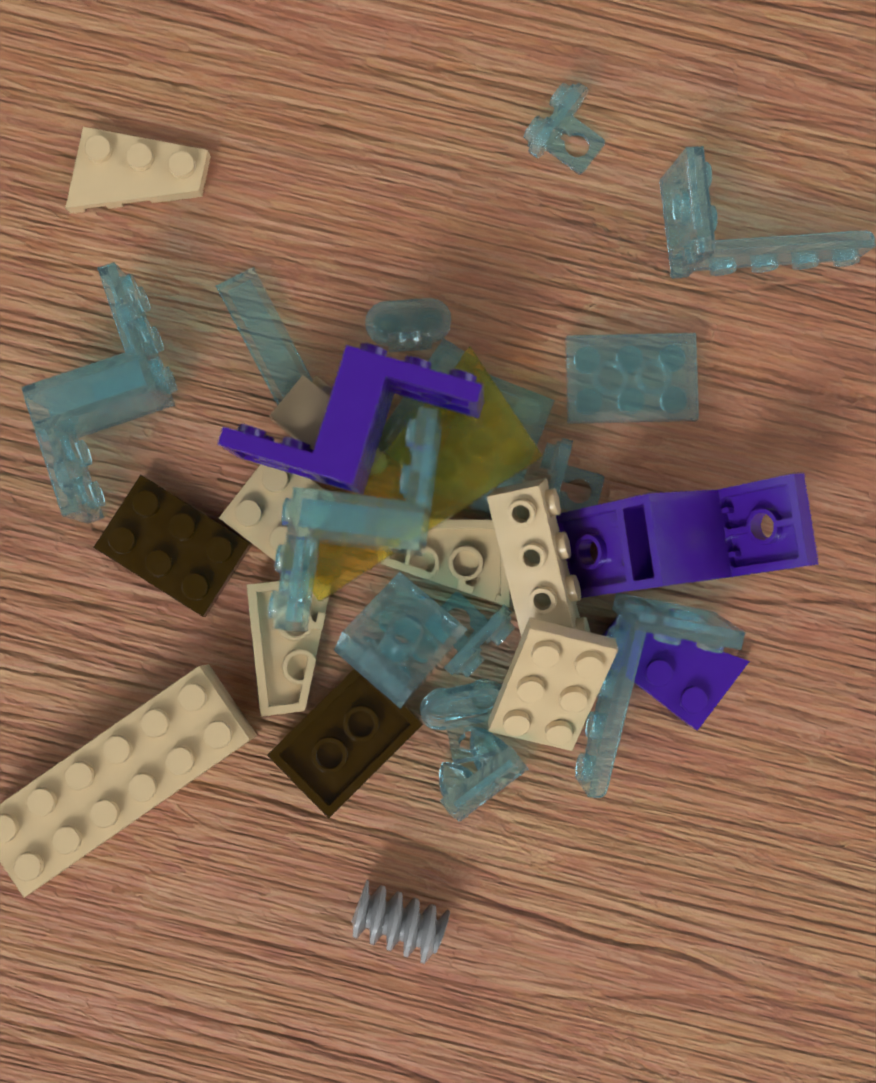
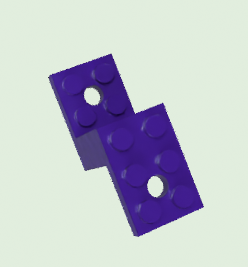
[217,343,484,495]
[556,473,819,598]

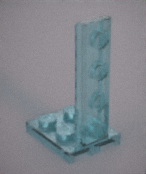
[659,146,876,279]
[575,593,745,798]

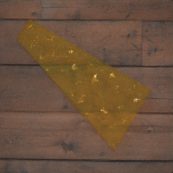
[295,346,543,602]

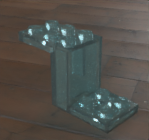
[21,262,177,524]
[268,407,443,632]

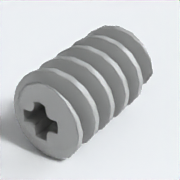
[351,880,450,964]

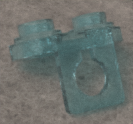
[523,82,605,174]
[365,298,451,352]
[540,438,605,511]
[429,592,515,678]
[420,679,502,764]

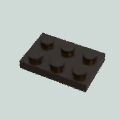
[93,475,252,617]
[267,661,423,819]

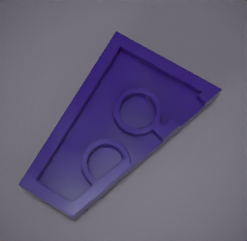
[602,615,750,731]

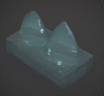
[439,729,528,822]

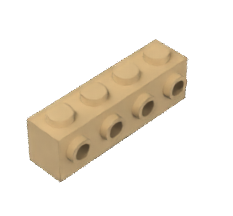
[487,478,590,637]

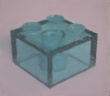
[334,572,468,709]

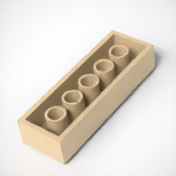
[0,664,258,897]

